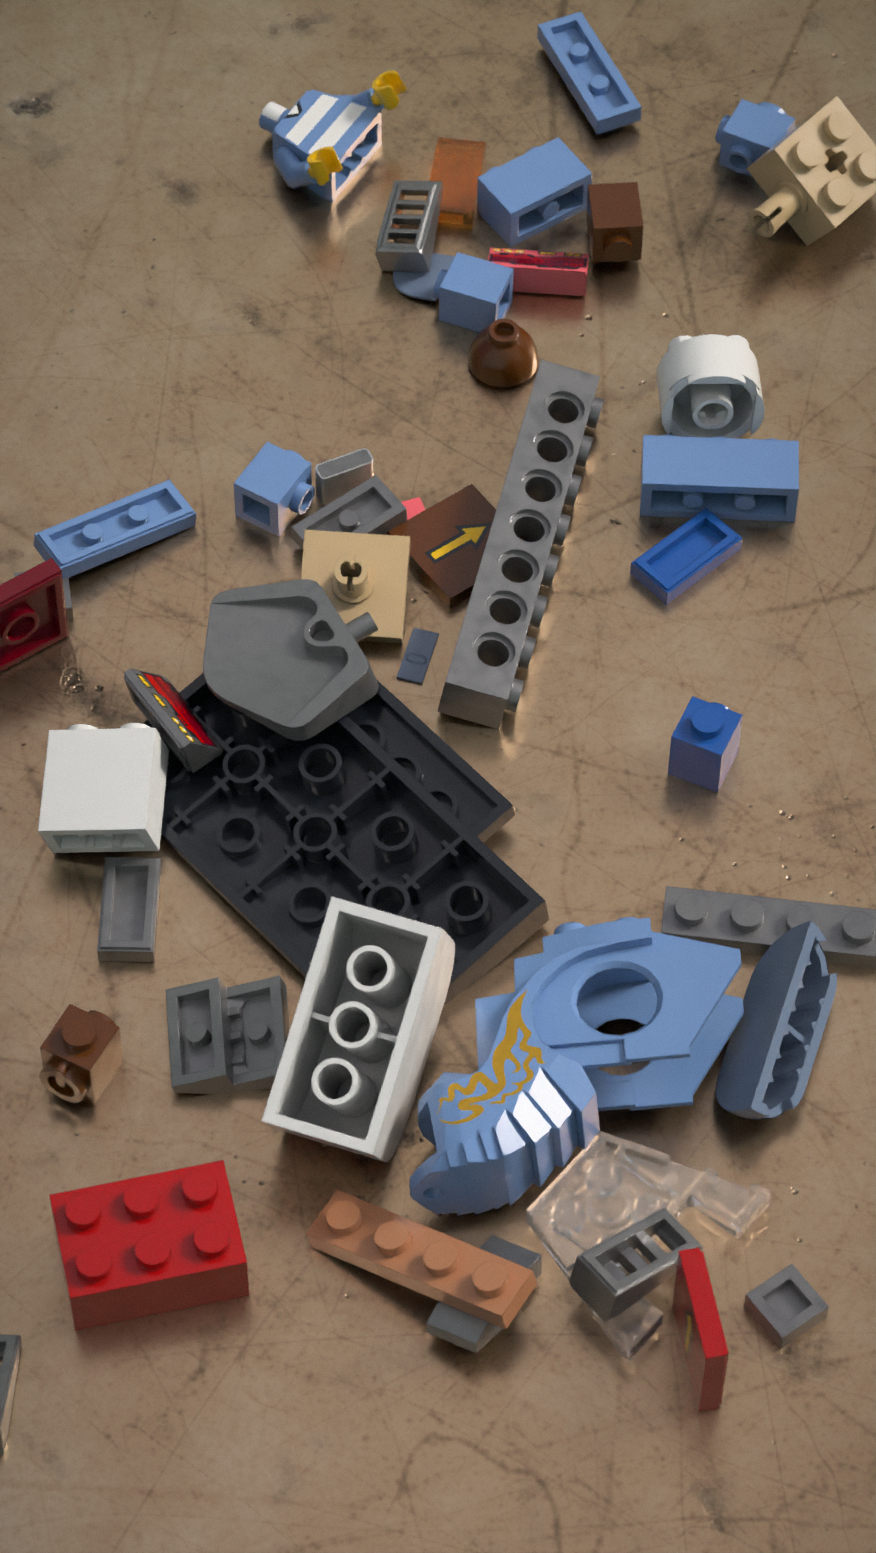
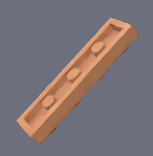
[306,1189,537,1329]

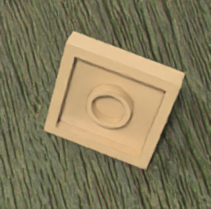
[301,530,411,644]

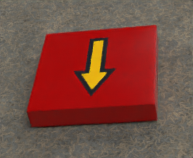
[672,1247,729,1412]

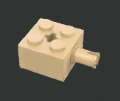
[746,96,876,246]

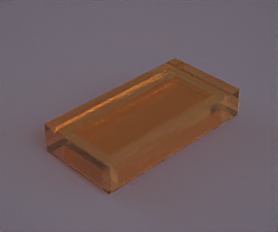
[426,137,486,226]

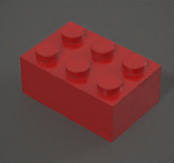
[49,1160,249,1331]

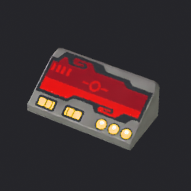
[123,668,223,773]

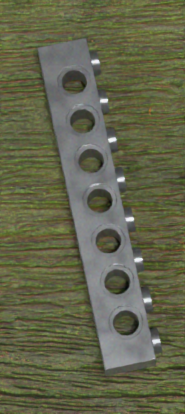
[437,359,604,729]

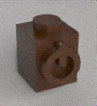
[39,1004,123,1106]

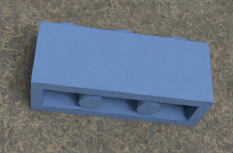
[640,434,799,522]

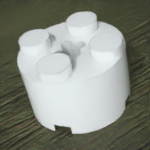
[656,334,765,438]

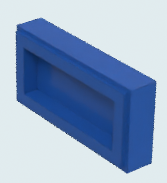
[630,508,742,605]

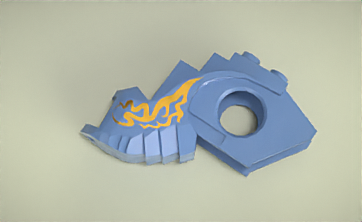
[409,917,744,1215]

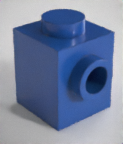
[668,696,743,793]

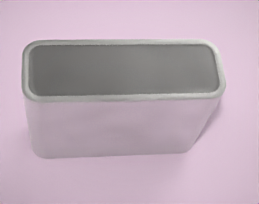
[315,448,374,505]

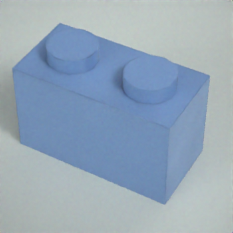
[477,137,592,247]

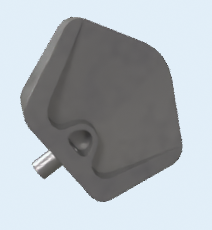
[203,579,379,741]

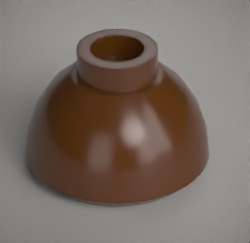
[468,319,538,387]

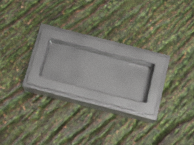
[97,857,162,962]

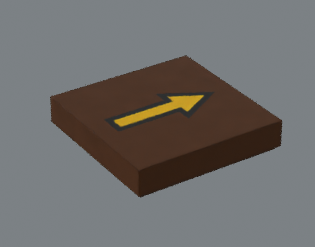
[388,484,525,609]

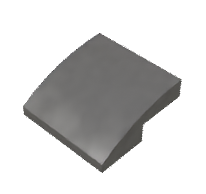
[165,975,290,1094]

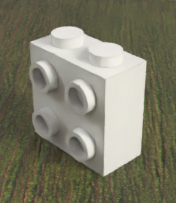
[38,723,169,853]

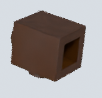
[586,182,644,263]

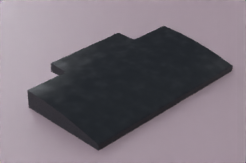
[143,673,550,1007]

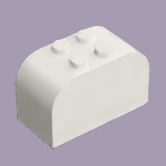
[262,897,455,1162]

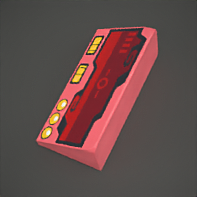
[488,248,589,296]

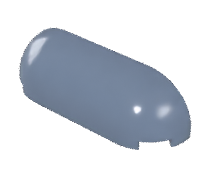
[716,921,837,1120]

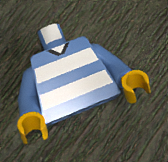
[259,70,407,202]

